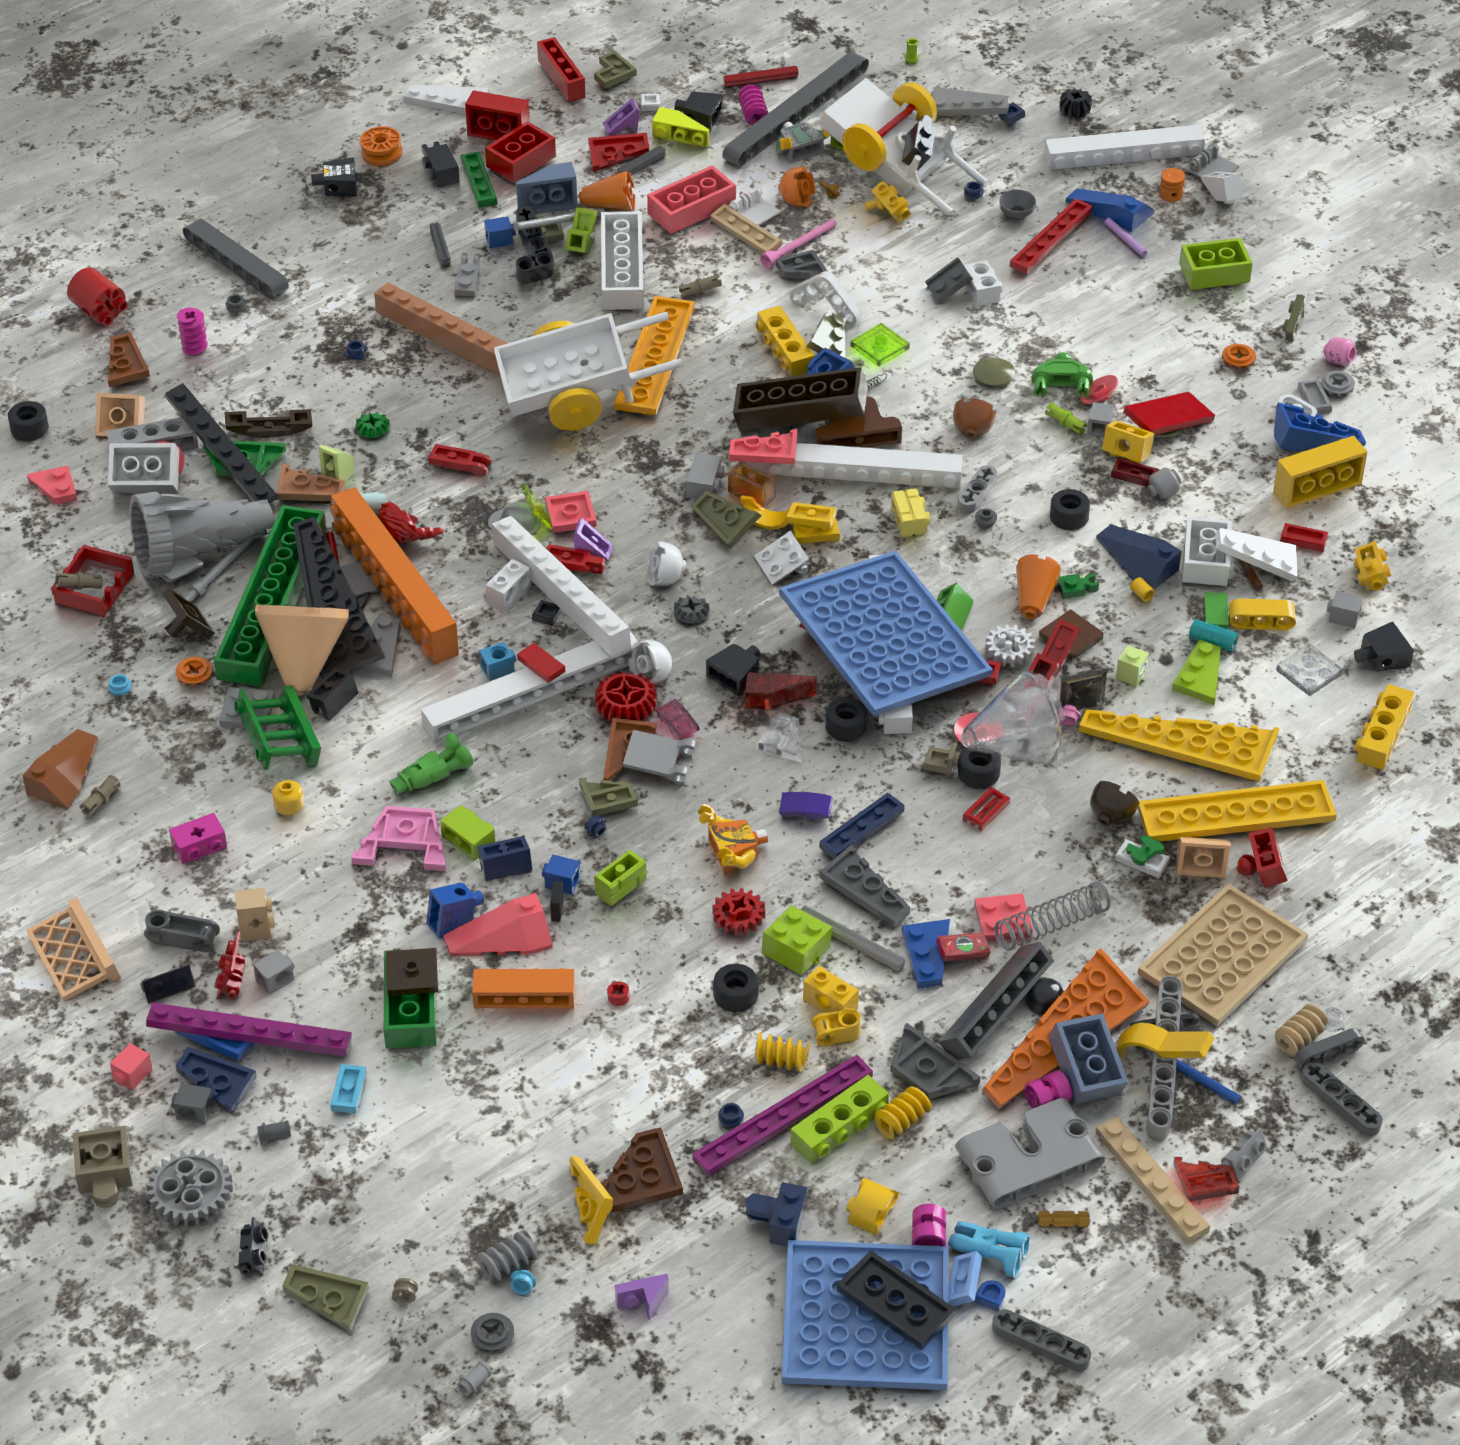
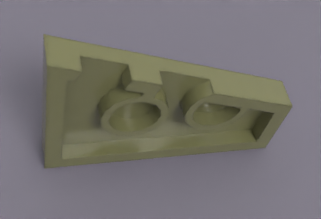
[282,1264,369,1332]

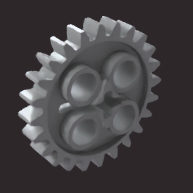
[146,1149,233,1226]

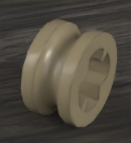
[392,1278,418,1303]

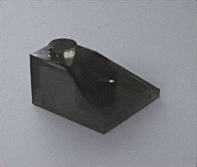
[1059,669,1107,710]

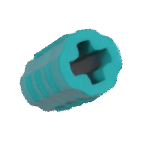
[1189,619,1239,652]

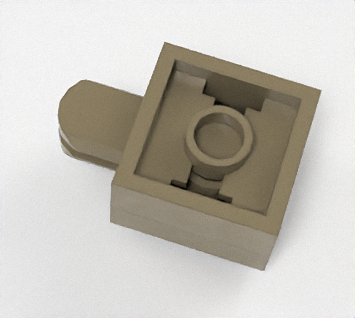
[73,1126,133,1208]

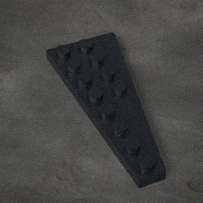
[293,517,385,680]

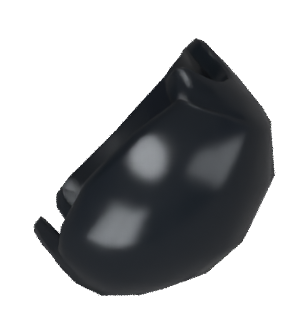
[1026,977,1064,1015]

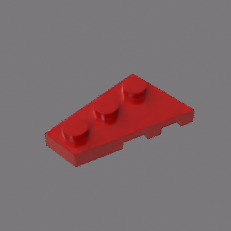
[588,133,649,172]

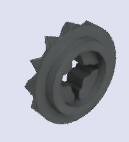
[674,595,710,624]
[471,1313,514,1353]

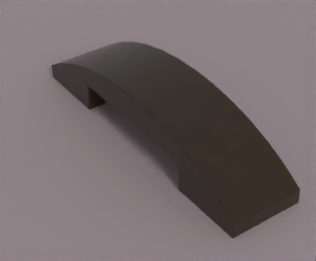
[225,409,312,438]

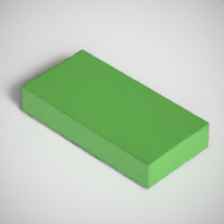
[1204,592,1229,629]

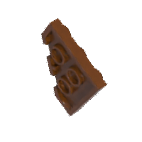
[602,1127,683,1213]

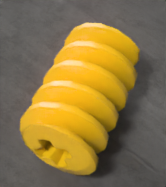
[755,1032,810,1073]
[874,1087,932,1140]

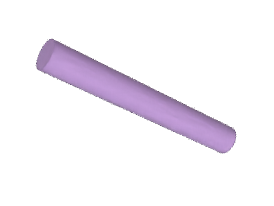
[1105,218,1148,257]

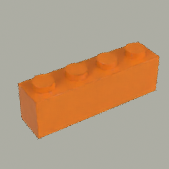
[472,968,575,1008]

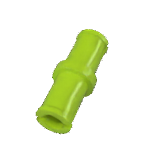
[1045,402,1087,435]

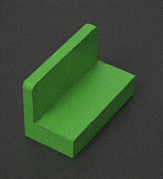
[937,583,973,630]

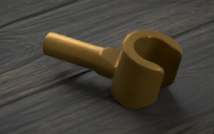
[819,180,840,199]

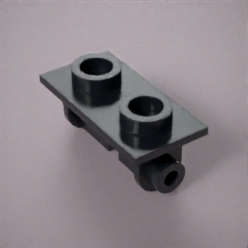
[140,964,196,1003]
[238,1217,268,1276]

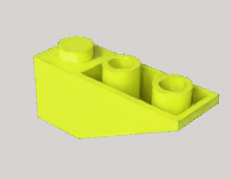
[652,107,709,147]

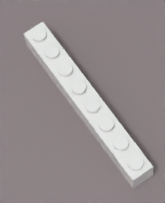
[1044,125,1205,170]

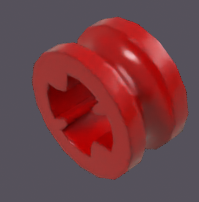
[607,981,630,1006]

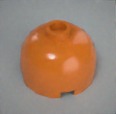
[778,167,815,207]

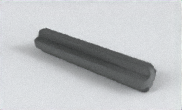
[617,145,666,175]
[430,222,451,266]

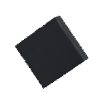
[532,600,562,626]

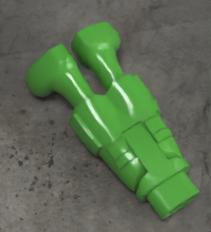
[389,732,474,795]

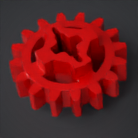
[712,888,766,936]

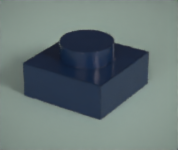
[998,102,1026,125]

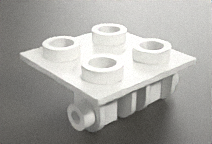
[728,187,781,226]
[754,531,809,585]

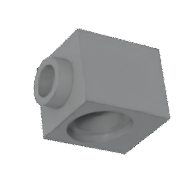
[253,949,295,995]

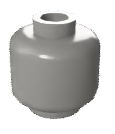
[1147,468,1181,500]

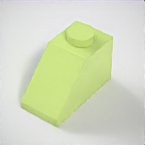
[319,445,355,482]

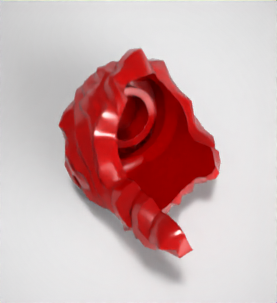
[377,501,443,543]

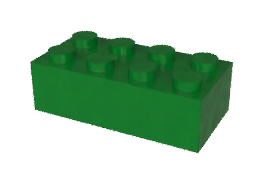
[383,950,437,1049]

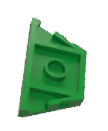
[203,441,287,477]

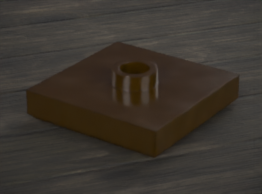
[386,948,438,996]

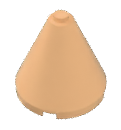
[255,605,349,696]

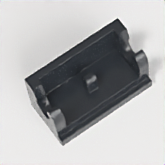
[306,668,359,721]

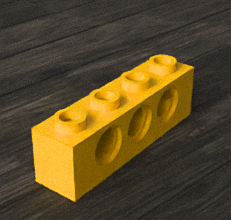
[755,306,815,377]
[1354,684,1415,770]

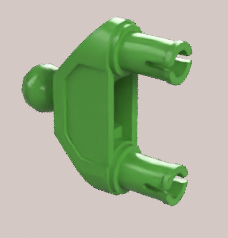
[1031,352,1093,398]

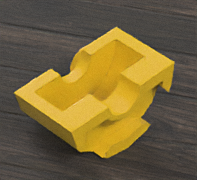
[846,1178,900,1235]

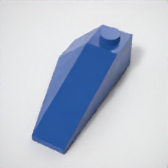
[1065,188,1155,233]
[1274,402,1367,452]

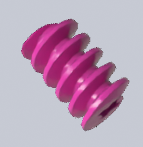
[738,85,769,125]
[177,307,208,355]

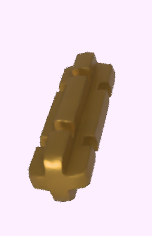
[1037,1211,1090,1227]

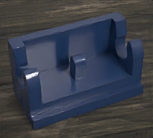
[477,836,533,881]

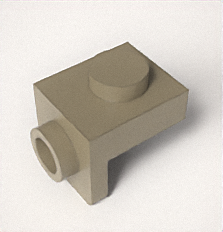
[924,742,960,775]

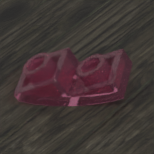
[655,699,700,740]

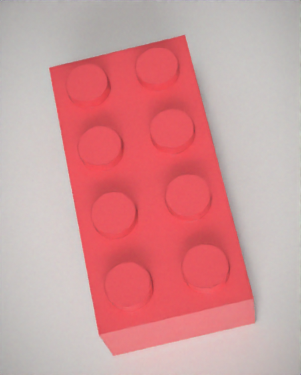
[647,165,736,234]

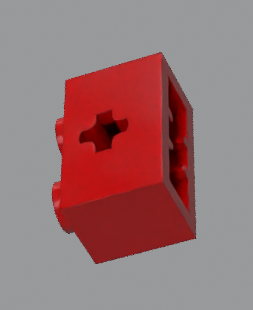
[1248,827,1288,888]

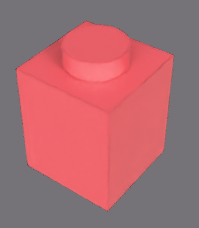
[110,1043,153,1090]

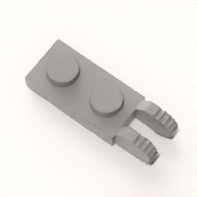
[454,253,480,296]

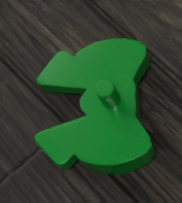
[1127,836,1164,866]

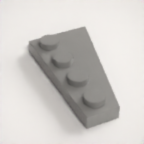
[932,87,1009,116]

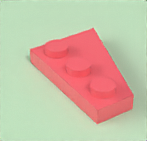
[729,429,798,464]

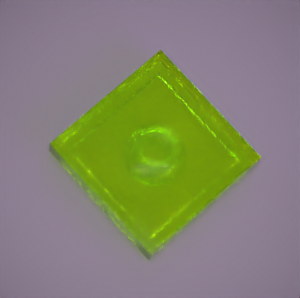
[850,323,910,367]

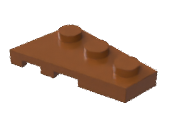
[108,332,150,387]

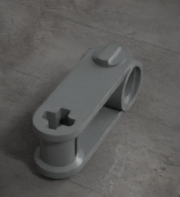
[144,909,220,952]

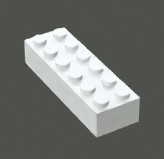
[601,211,644,310]

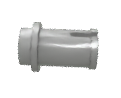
[457,1361,492,1396]

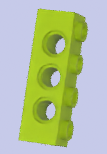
[790,1075,889,1163]

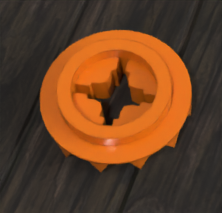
[1222,344,1256,369]
[175,657,213,687]

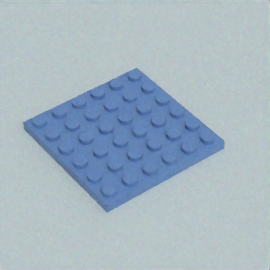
[782,1240,949,1390]

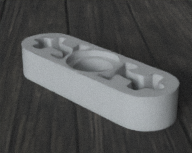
[958,466,997,513]

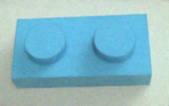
[330,1064,367,1114]

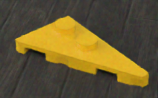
[569,1156,613,1245]

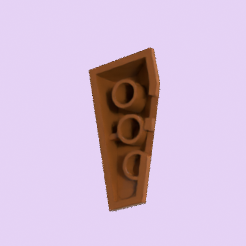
[22,729,98,810]

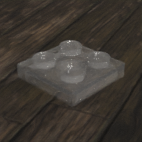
[1276,644,1343,697]

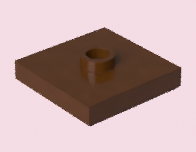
[1039,609,1104,660]

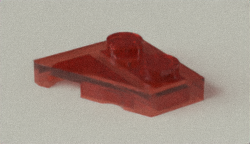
[1173,1156,1240,1202]

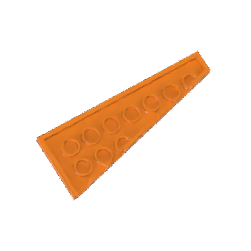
[982,948,1150,1109]

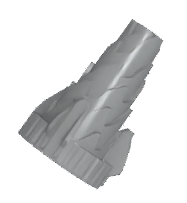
[129,491,275,582]

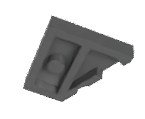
[776,250,828,279]

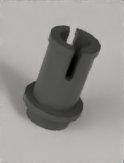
[257,1120,291,1143]

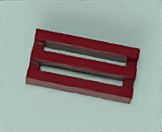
[1111,458,1159,487]

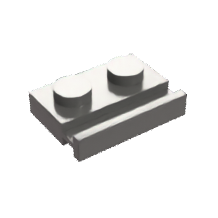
[925,257,973,304]

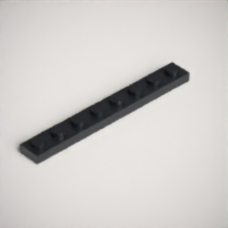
[165,383,278,504]

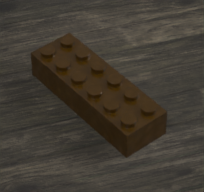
[733,367,868,432]

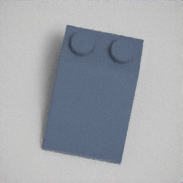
[516,162,578,214]

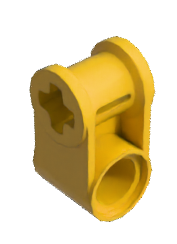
[811,1009,861,1047]

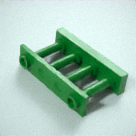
[234,685,321,770]

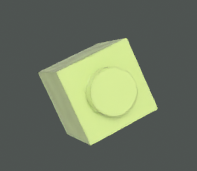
[1116,645,1149,687]

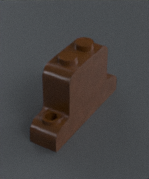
[815,396,902,448]

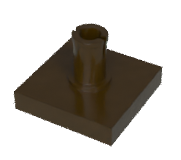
[162,588,215,639]

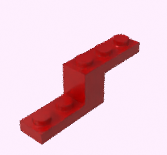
[1006,619,1081,726]

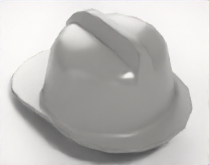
[488,502,541,534]

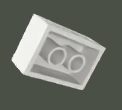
[108,443,180,493]
[1182,516,1232,586]

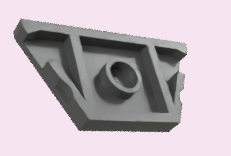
[890,1023,981,1099]

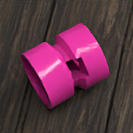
[1024,1070,1073,1109]
[912,1204,947,1246]

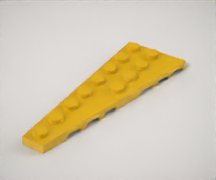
[1079,709,1280,782]

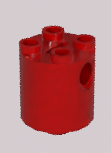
[67,267,128,326]

